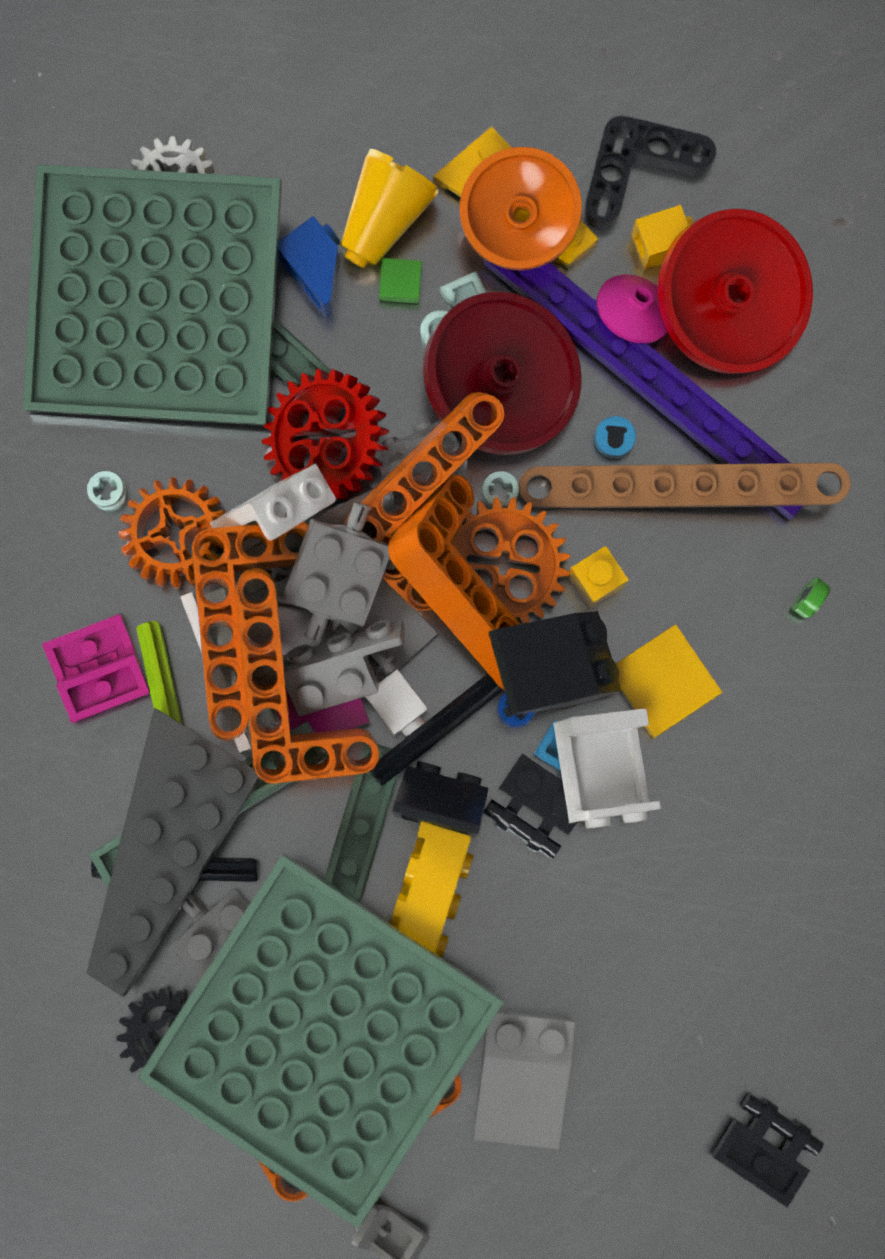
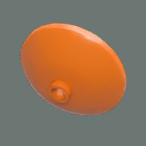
[460,147,582,270]

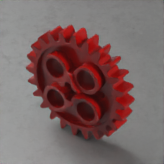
[261,369,389,504]

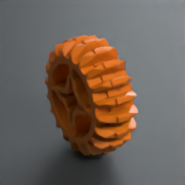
[119,477,227,589]

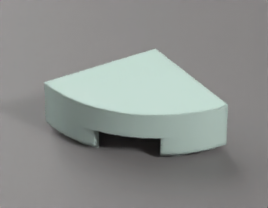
[440,271,487,307]

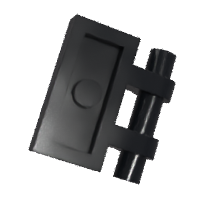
[483,754,577,860]
[711,1094,824,1208]

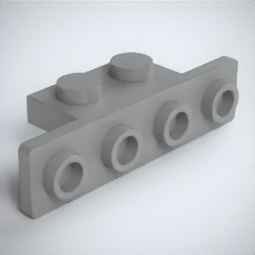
[252,620,405,717]

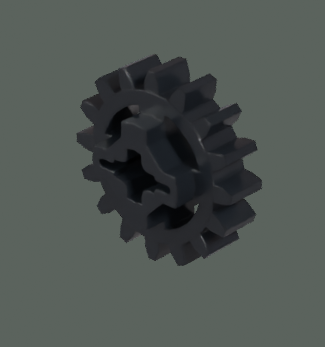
[116,987,185,1073]

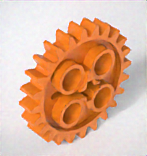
[451,497,570,624]

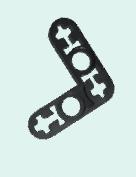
[584,116,716,230]

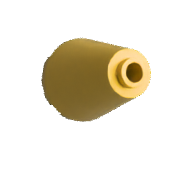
[340,149,439,269]

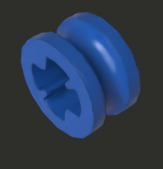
[497,693,534,728]

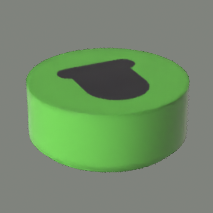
[792,577,830,619]

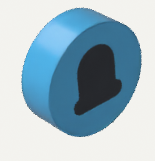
[594,416,636,459]

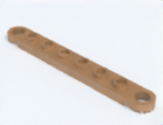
[519,463,851,508]

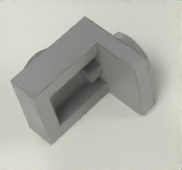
[352,1204,430,1259]

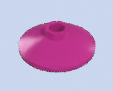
[596,274,668,343]

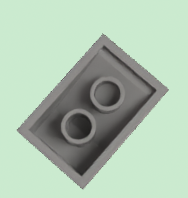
[473,1010,575,1150]

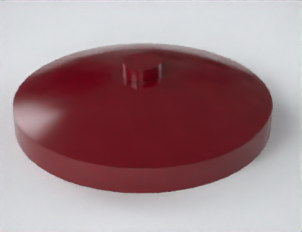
[423,292,582,455]

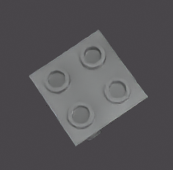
[324,578,438,683]

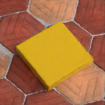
[616,624,723,739]

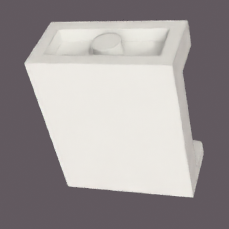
[210,463,336,552]
[553,708,662,829]

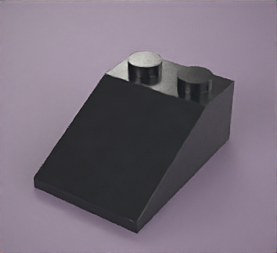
[488,611,622,715]
[392,761,489,838]

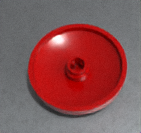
[658,209,813,374]

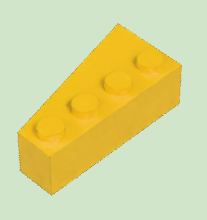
[390,821,474,958]

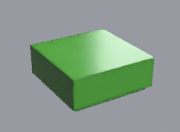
[379,258,422,304]

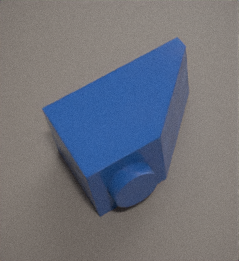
[278,216,340,319]

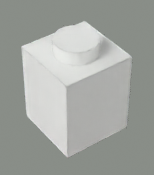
[365,669,428,738]

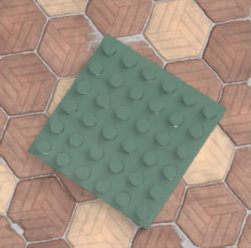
[23,164,282,425]
[137,854,504,1229]

